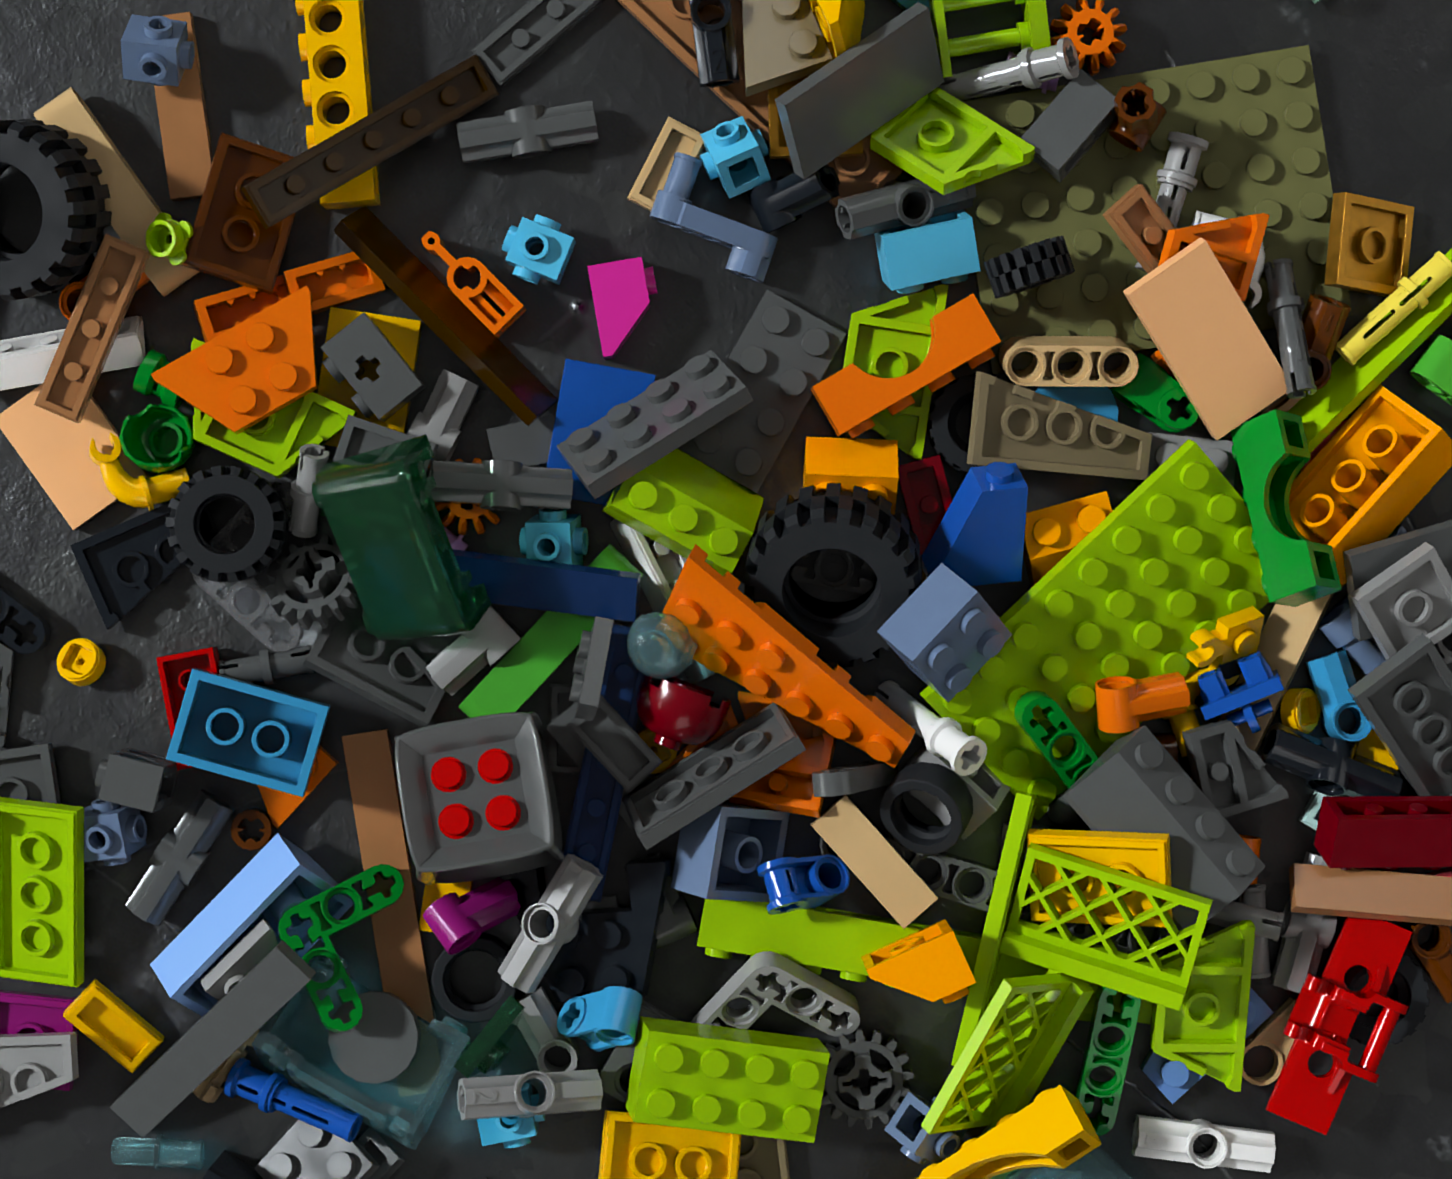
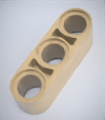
[998,336,1139,387]

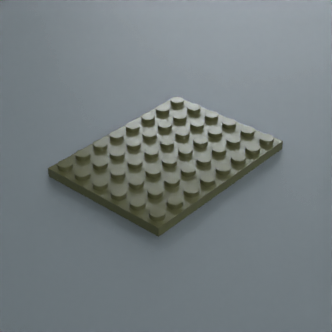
[962,45,1353,375]

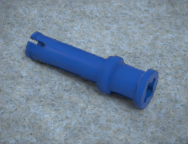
[224,1057,363,1143]

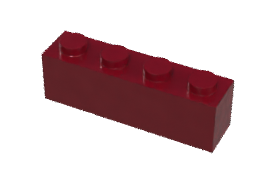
[1314,796,1452,871]

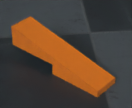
[193,252,386,343]

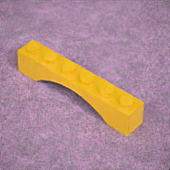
[916,1085,1102,1179]

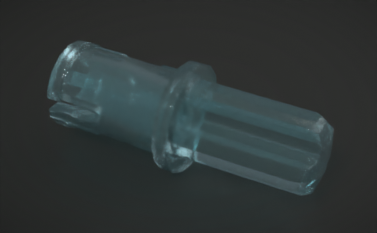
[111,1134,205,1171]

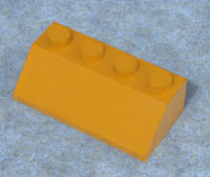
[1289,384,1452,587]

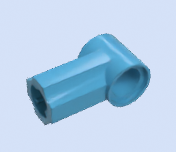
[1305,650,1372,742]

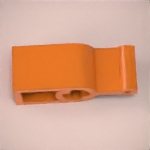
[421,231,527,338]

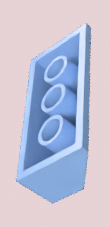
[150,833,353,1016]

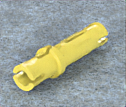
[1335,251,1452,366]

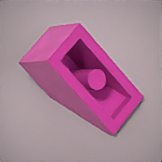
[587,257,658,360]

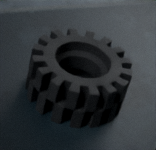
[984,236,1075,298]

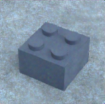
[877,563,1012,703]
[671,800,790,902]

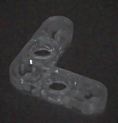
[192,482,304,652]

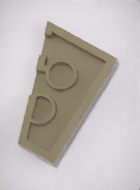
[741,0,833,97]

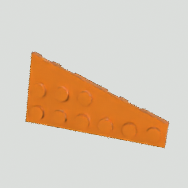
[651,544,916,768]

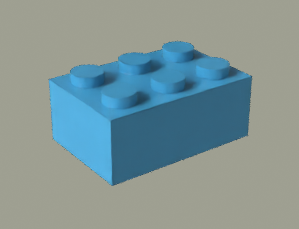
[166,668,331,797]

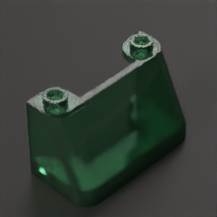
[312,434,491,642]

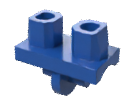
[1198,651,1284,733]

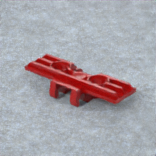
[1265,917,1413,1135]

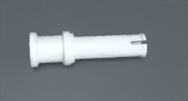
[874,680,987,776]

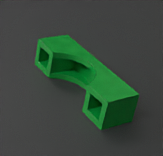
[1231,409,1342,607]

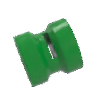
[133,349,184,409]

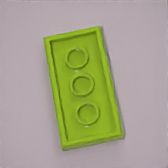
[0,797,84,987]

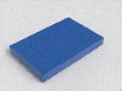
[546,359,656,505]

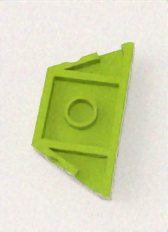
[870,87,1035,195]
[843,284,949,460]
[191,338,357,479]
[1150,920,1255,1092]

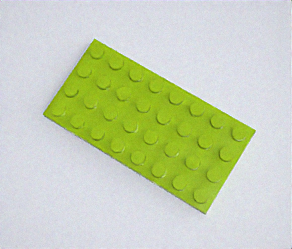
[920,439,1269,820]

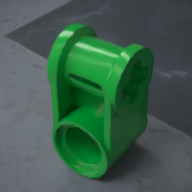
[1110,353,1199,433]

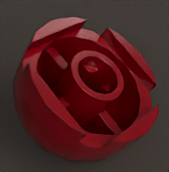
[636,670,732,751]

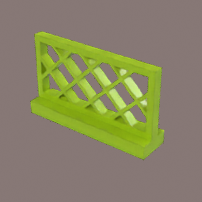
[999,842,1213,1011]
[921,969,1094,1135]

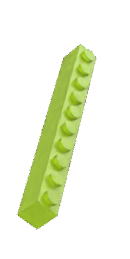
[697,899,1153,1027]

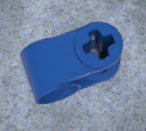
[757,854,850,915]

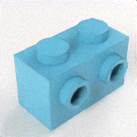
[874,209,981,294]

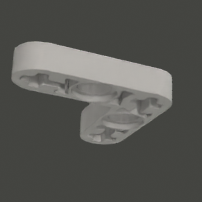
[691,951,861,1037]

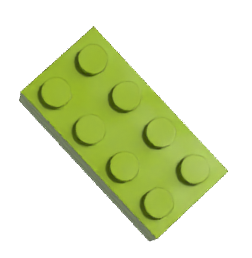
[625,1016,830,1143]

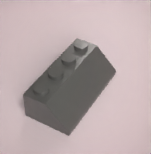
[1062,725,1266,931]

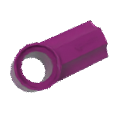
[423,877,521,955]

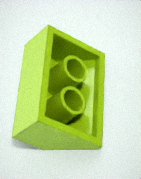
[602,449,764,576]

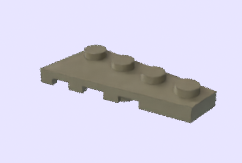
[967,371,1152,480]

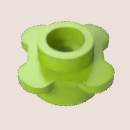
[145,213,193,265]

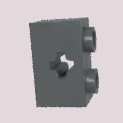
[321,312,427,422]

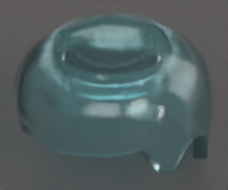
[627,612,697,680]

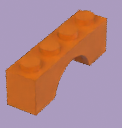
[811,293,1001,439]

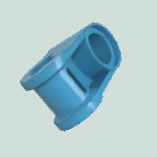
[557,986,643,1052]

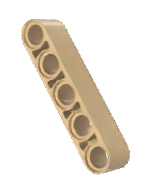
[33,87,200,297]

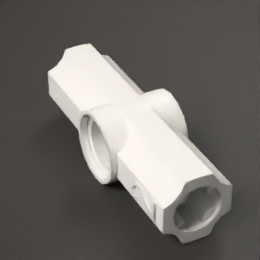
[1132,1114,1276,1173]

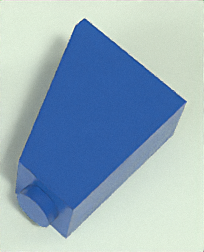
[922,462,1028,586]

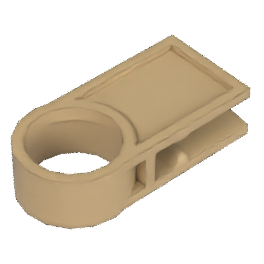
[1242,997,1296,1086]

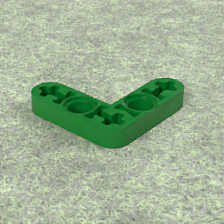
[278,864,404,1033]

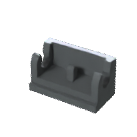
[1021,69,1116,183]

